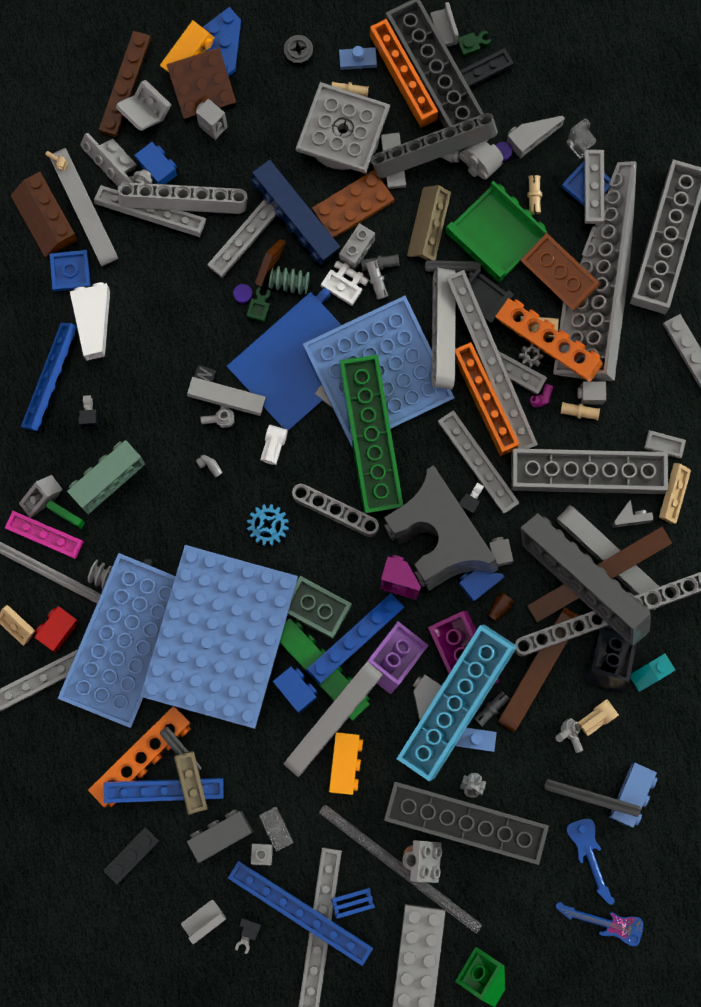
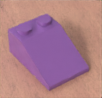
[364,622,429,694]

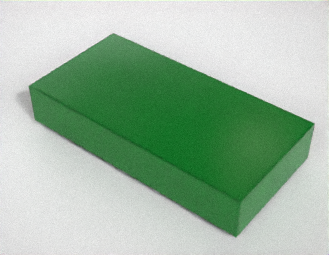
[46,500,85,528]

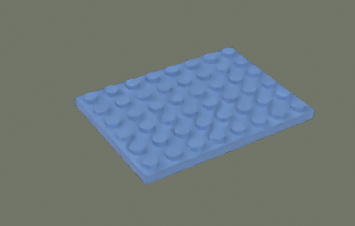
[140,545,298,729]

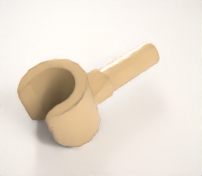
[45,151,68,171]

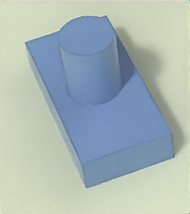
[339,46,377,70]
[455,728,497,752]

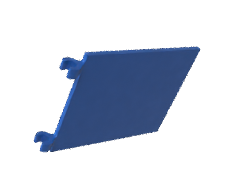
[227,288,341,431]

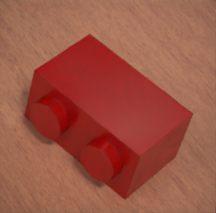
[35,606,79,653]

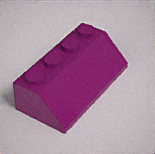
[380,555,421,600]
[428,611,500,684]

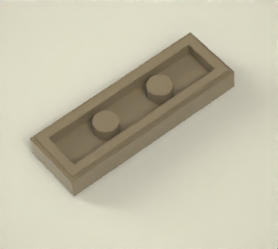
[174,751,207,815]

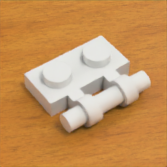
[321,261,369,306]

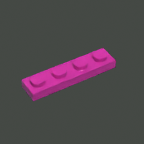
[5,511,83,559]

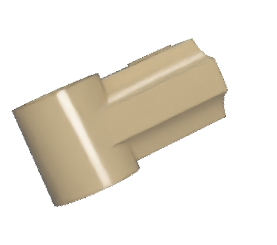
[578,699,619,736]

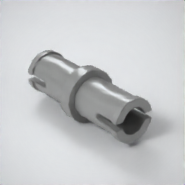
[365,260,389,299]

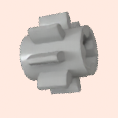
[518,344,543,368]
[460,773,486,798]

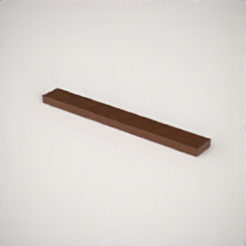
[527,527,672,622]

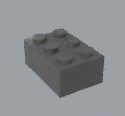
[187,810,253,863]

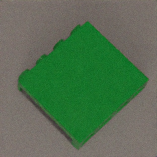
[446,181,547,283]

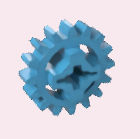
[247,504,289,546]

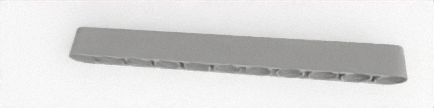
[514,572,701,656]

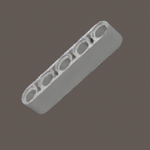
[292,484,379,537]

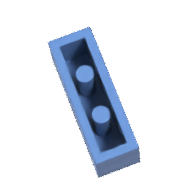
[609,763,658,828]

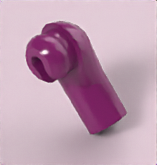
[530,384,554,408]

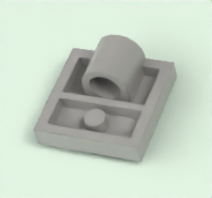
[403,840,442,883]

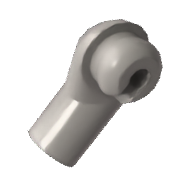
[196,455,223,477]

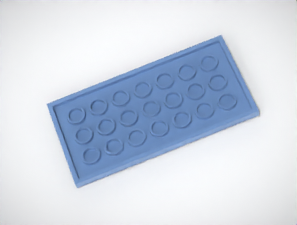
[58,553,176,728]

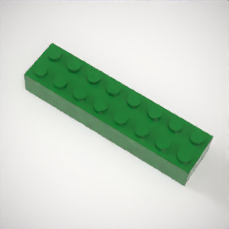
[339,354,403,514]

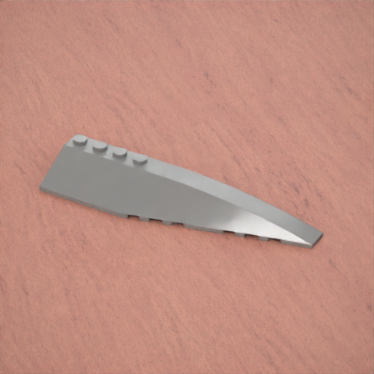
[553,161,636,381]

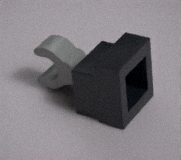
[78,395,99,429]
[235,916,262,954]

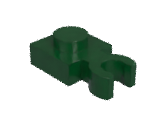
[457,31,491,57]
[246,287,271,323]

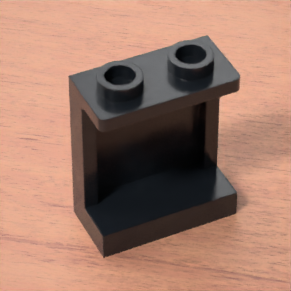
[456,268,514,328]

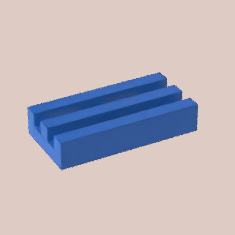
[331,888,375,919]

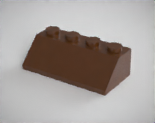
[11,172,78,258]

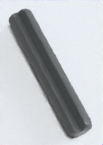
[425,260,480,272]
[160,727,201,771]

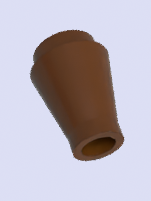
[488,592,514,621]

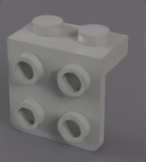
[116,80,171,130]

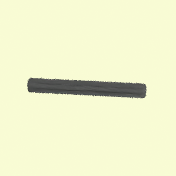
[544,779,641,817]

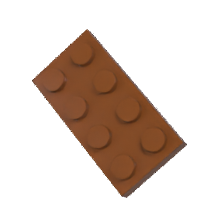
[312,170,394,239]
[521,233,600,311]

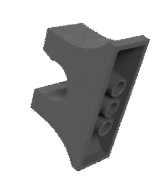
[384,465,498,591]

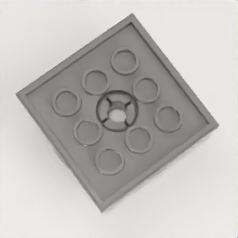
[296,82,390,174]

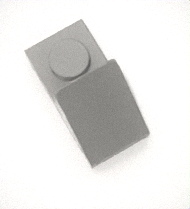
[612,500,653,528]

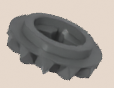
[284,35,313,64]

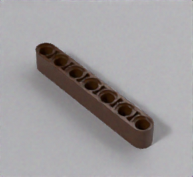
[498,607,579,732]

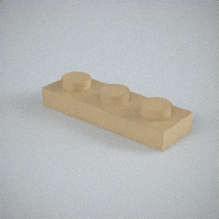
[659,463,691,524]

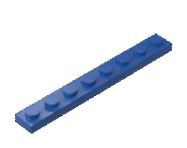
[228,861,373,966]

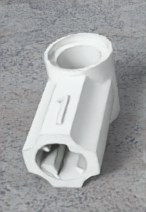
[260,425,288,465]

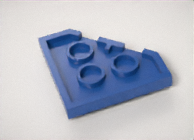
[202,7,241,77]

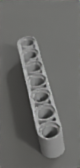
[50,148,119,266]
[118,182,247,214]
[431,267,456,390]
[556,505,667,610]
[284,662,383,777]

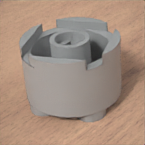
[459,139,504,180]

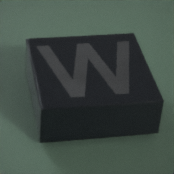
[194,365,217,382]

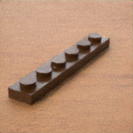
[99,31,151,137]

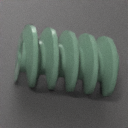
[269,266,310,295]

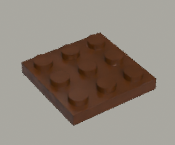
[166,48,236,119]

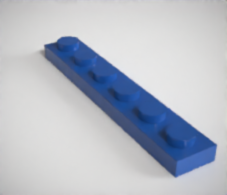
[21,323,77,431]
[306,593,404,685]
[104,778,223,803]

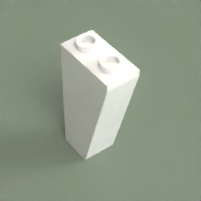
[70,283,110,360]

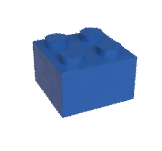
[273,666,317,714]

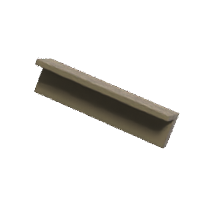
[407,185,451,261]

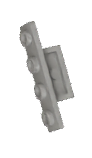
[80,133,137,186]

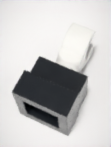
[459,483,484,517]

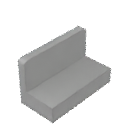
[430,2,458,47]
[181,900,227,944]

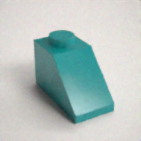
[630,654,675,692]

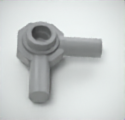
[129,170,153,184]
[201,406,234,428]
[556,718,583,753]

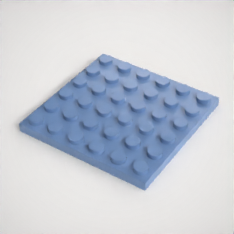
[302,296,454,447]

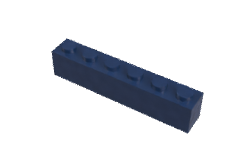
[250,160,340,265]

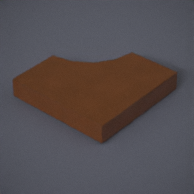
[255,239,286,286]

